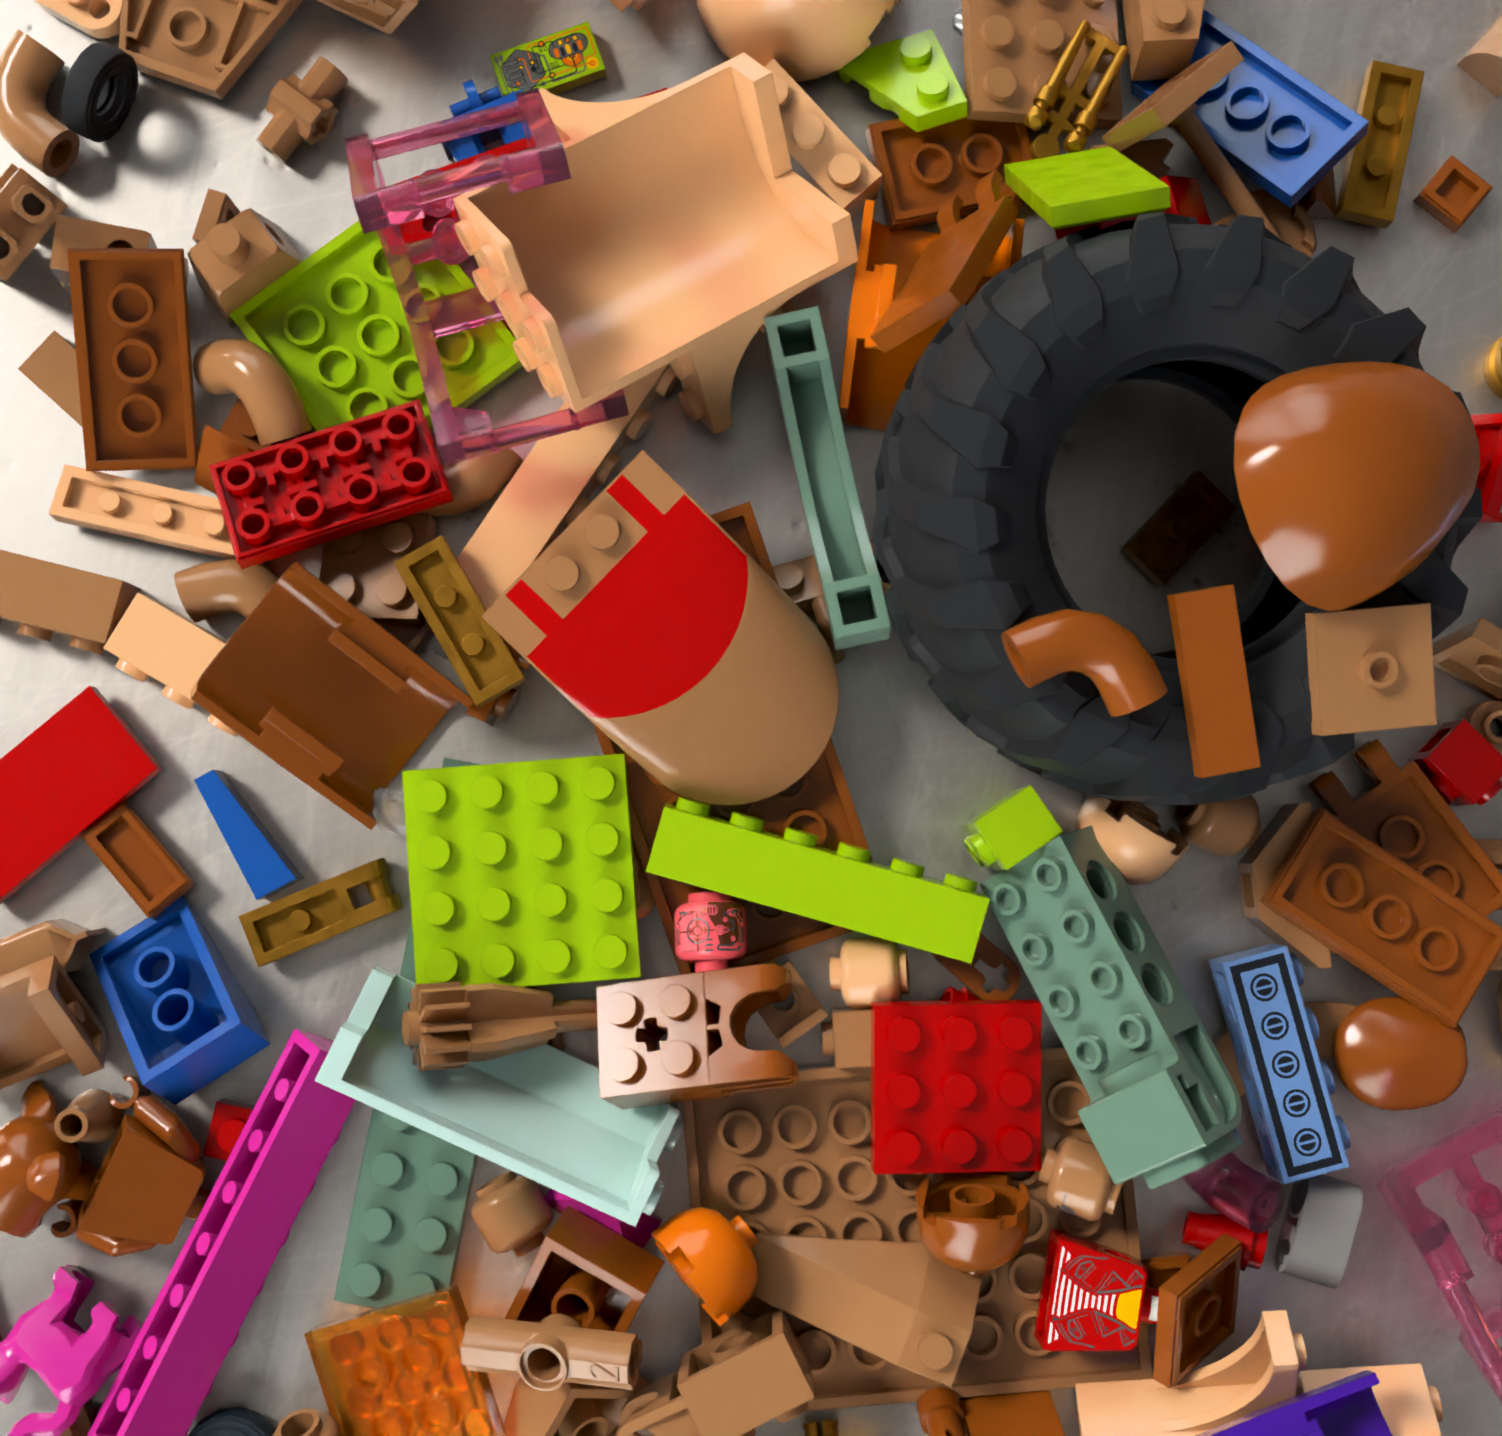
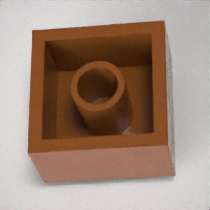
[505,1206,665,1354]

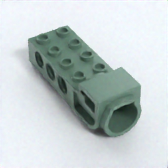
[979,826,1243,1190]

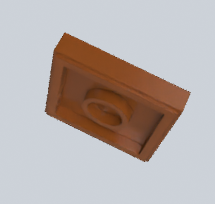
[1153,1233,1242,1389]

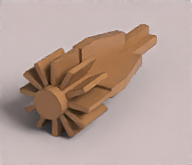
[402,981,598,1071]

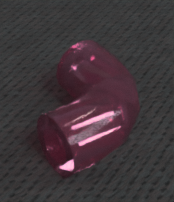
[1182,1151,1285,1233]

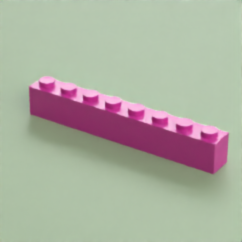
[87,1028,355,1436]

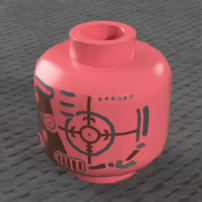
[674,891,748,973]

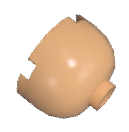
[1075,794,1189,885]

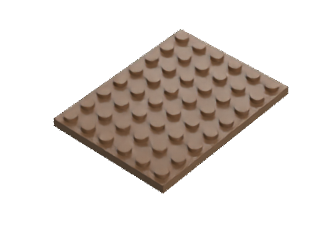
[682,1045,1153,1411]

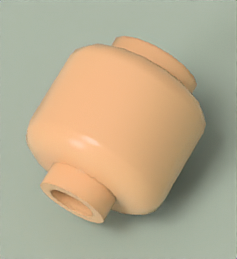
[829,937,910,1009]

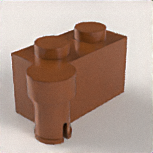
[916,1387,1065,1436]

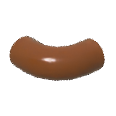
[1001,609,1168,717]

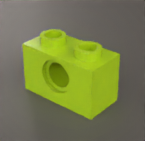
[962,785,1063,871]

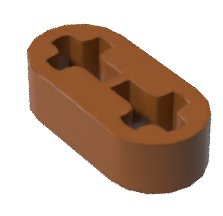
[930,933,1020,1000]

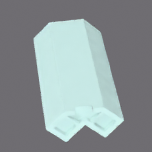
[315,965,684,1227]

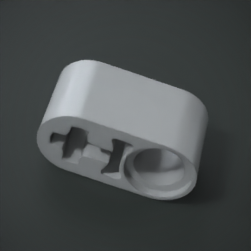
[1275,1174,1363,1289]

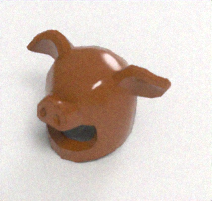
[0,1080,98,1238]

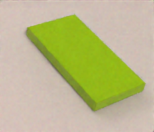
[1004,146,1171,230]

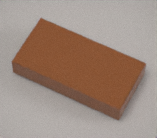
[81,801,196,919]

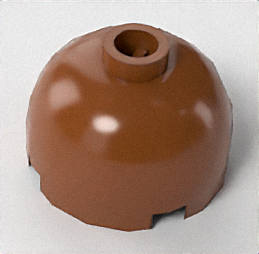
[915,1172,1030,1276]

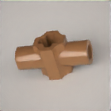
[256,56,348,163]

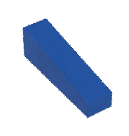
[194,770,304,900]

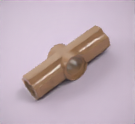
[460,1314,642,1392]

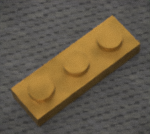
[1335,60,1425,229]
[394,535,527,708]

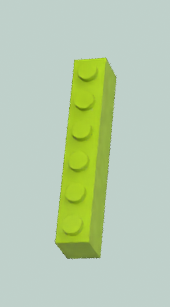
[646,797,990,964]

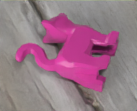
[0,1264,144,1436]

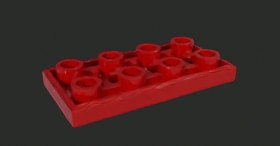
[209,399,454,569]
[0,686,163,904]

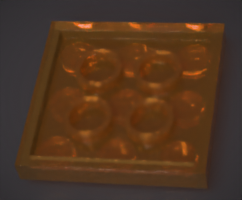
[304,1284,508,1436]

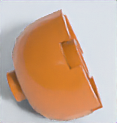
[651,1207,759,1327]

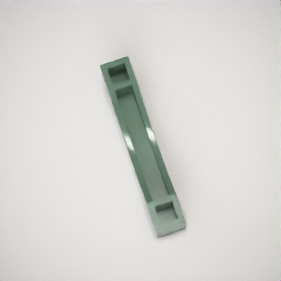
[764,306,891,651]

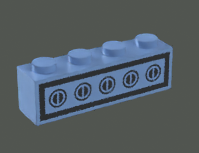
[1208,943,1351,1184]

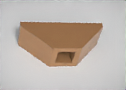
[1237,802,1335,969]

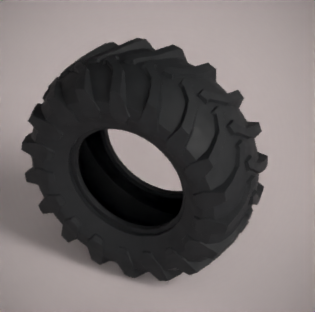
[873,212,1483,805]

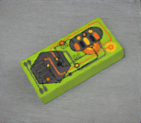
[490,21,607,96]

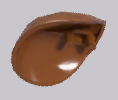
[1234,361,1481,611]

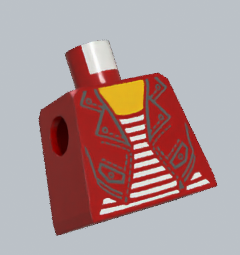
[1034,1228,1159,1351]

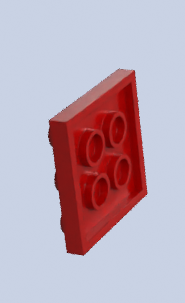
[871,1000,1042,1174]

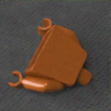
[51,1076,212,1257]

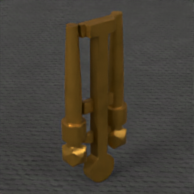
[1023,20,1129,159]

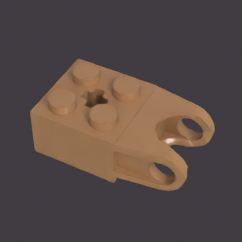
[615,1307,815,1436]

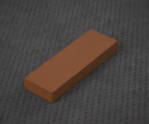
[1167,584,1261,778]

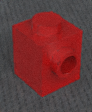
[1407,719,1502,806]

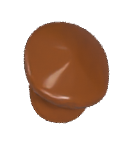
[1333,996,1468,1111]

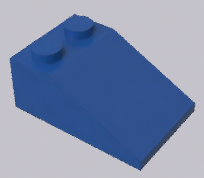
[89,896,270,1105]

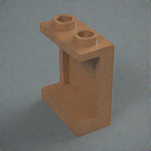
[0,955,108,1089]

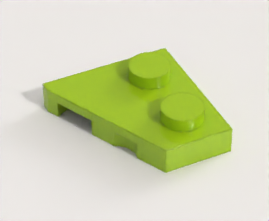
[838,29,968,132]

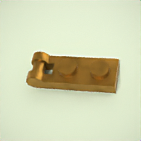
[239,858,404,967]

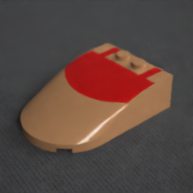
[481,450,839,805]

